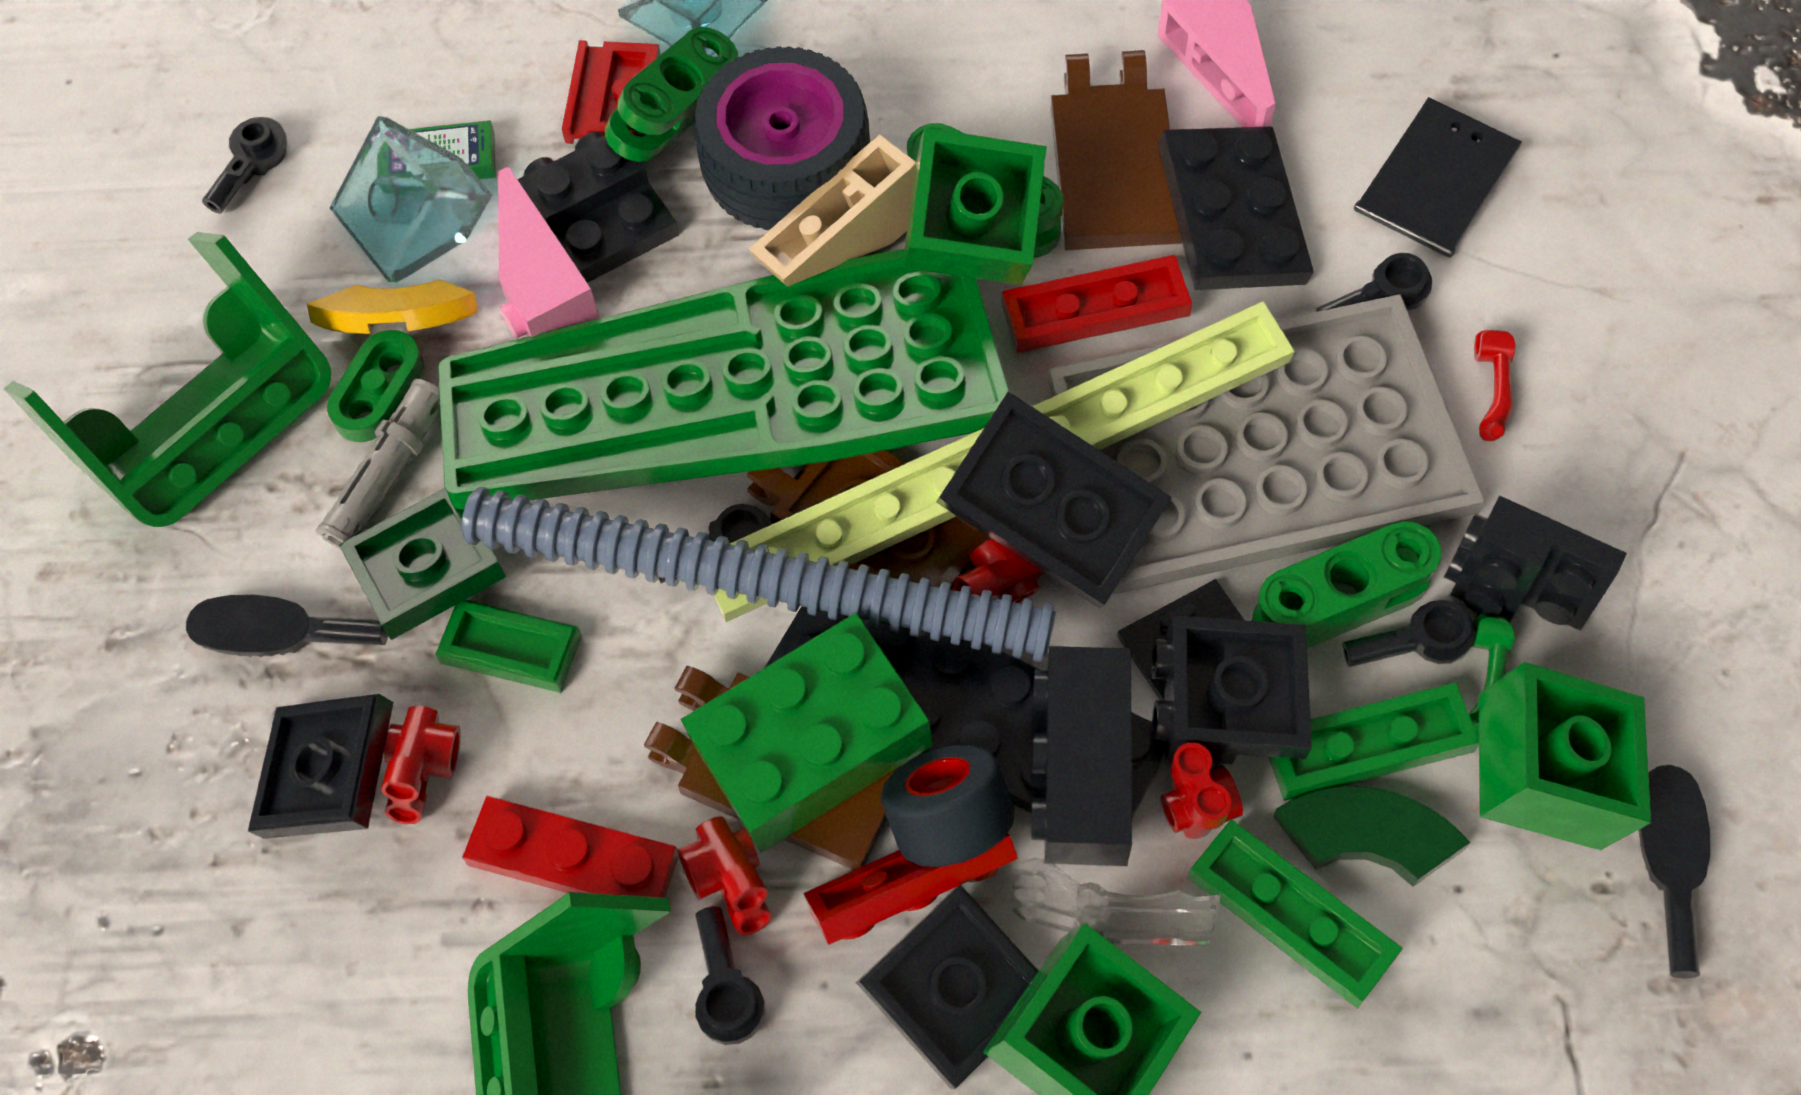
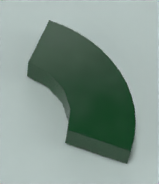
[1273,786,1470,887]

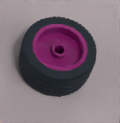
[694,46,870,231]

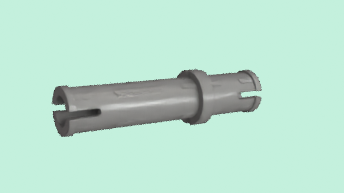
[316,379,440,549]

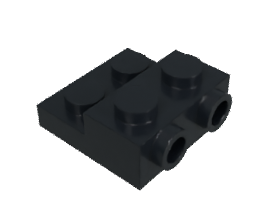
[517,132,679,283]
[1443,495,1627,631]
[1151,615,1312,765]

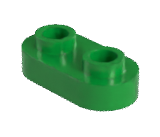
[327,330,424,442]

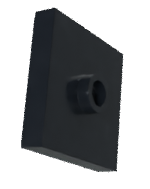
[248,694,394,839]
[855,884,1038,1089]

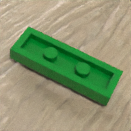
[1268,682,1479,801]
[1187,819,1403,1009]

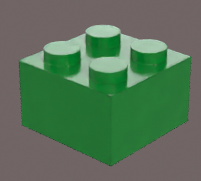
[902,128,1047,285]
[1479,662,1651,851]
[983,922,1202,1095]

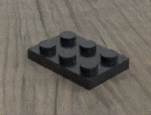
[1158,126,1314,290]
[936,391,1172,609]

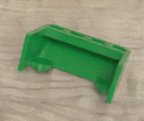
[4,232,331,527]
[468,892,671,1095]

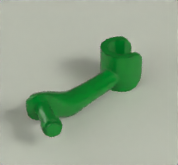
[1469,614,1515,737]

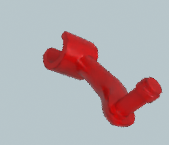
[1474,330,1516,441]

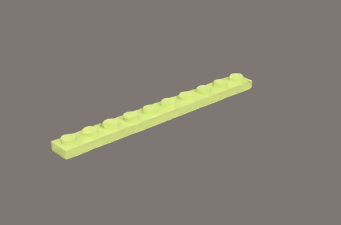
[713,301,1295,622]

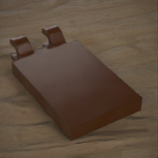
[1050,50,1182,250]
[747,450,991,589]
[644,666,917,870]

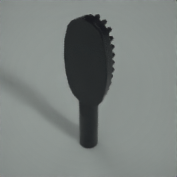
[186,594,388,657]
[1638,765,1710,979]

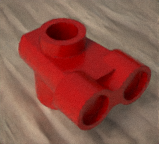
[951,539,1044,603]
[381,706,461,824]
[1160,743,1243,839]
[678,816,772,936]

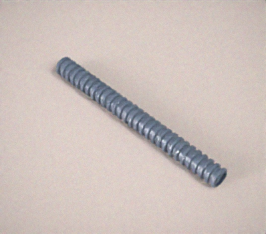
[462,486,1056,663]

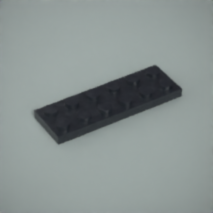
[764,606,1165,820]

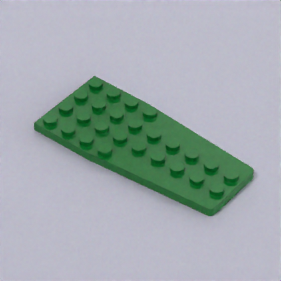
[438,249,1009,509]

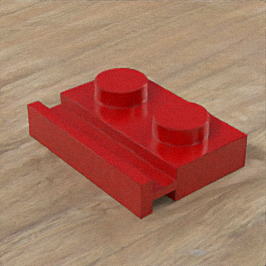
[561,40,661,144]

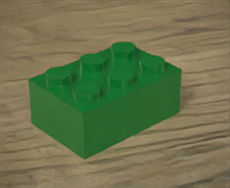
[680,613,933,854]

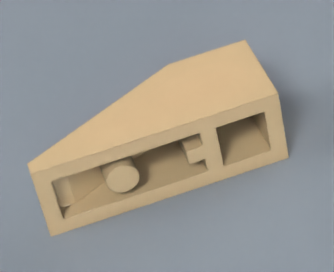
[748,134,916,287]

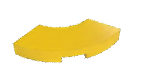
[306,279,478,334]

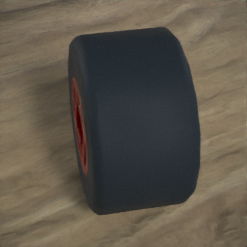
[880,745,1015,867]

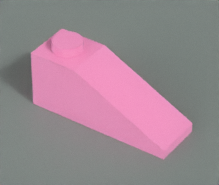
[1158,0,1276,127]
[498,166,600,339]

